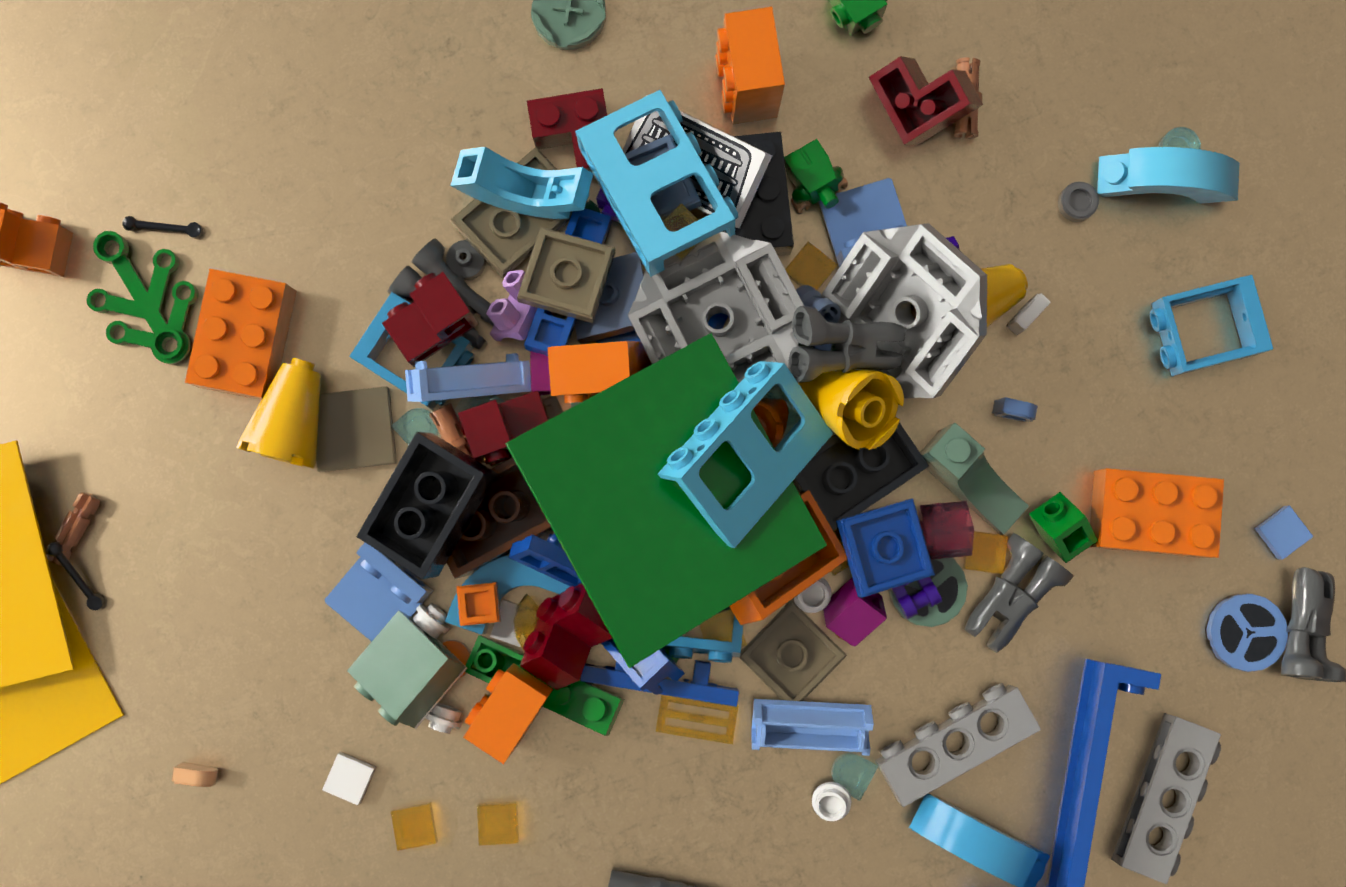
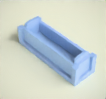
[405,353,531,402]
[751,699,874,756]

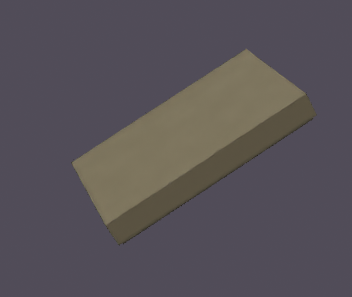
[451,147,588,278]

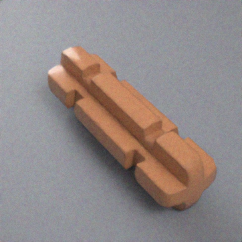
[46,492,100,565]

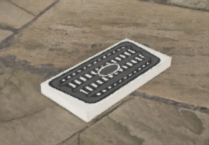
[623,95,773,228]

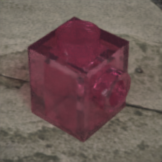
[919,501,974,560]

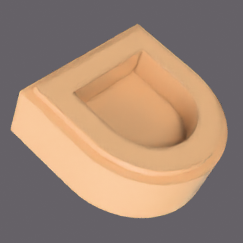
[172,762,218,787]

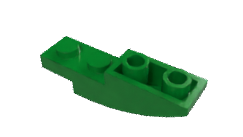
[465,635,625,736]

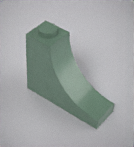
[920,423,1029,535]

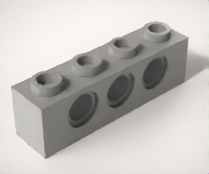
[875,683,1041,807]
[1111,713,1221,884]

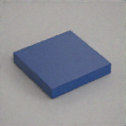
[836,498,935,598]

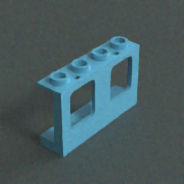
[575,90,738,277]
[658,361,833,548]

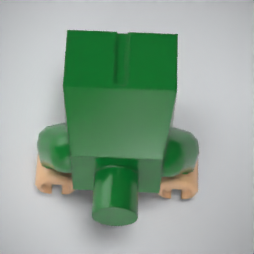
[784,139,848,213]

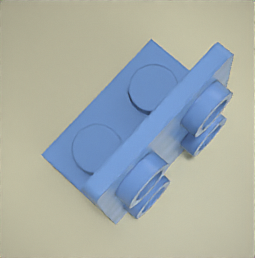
[819,178,907,267]
[325,543,434,642]

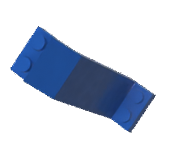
[1046,659,1161,887]

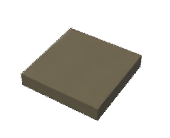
[517,227,616,323]
[316,386,397,472]
[740,600,847,701]

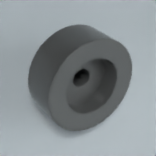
[446,240,486,280]

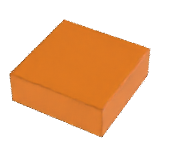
[456,582,501,626]

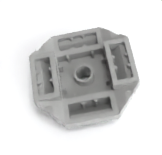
[822,223,987,398]
[628,232,804,383]

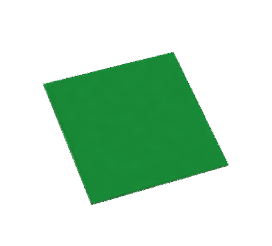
[505,333,827,668]

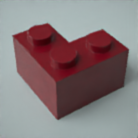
[868,56,983,145]
[527,88,607,178]
[382,272,479,367]
[458,390,550,467]
[520,583,612,690]

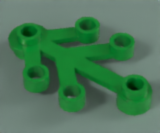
[87,231,199,364]

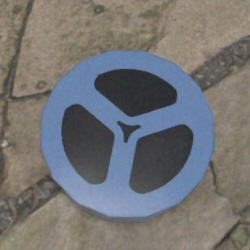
[1206,594,1288,672]

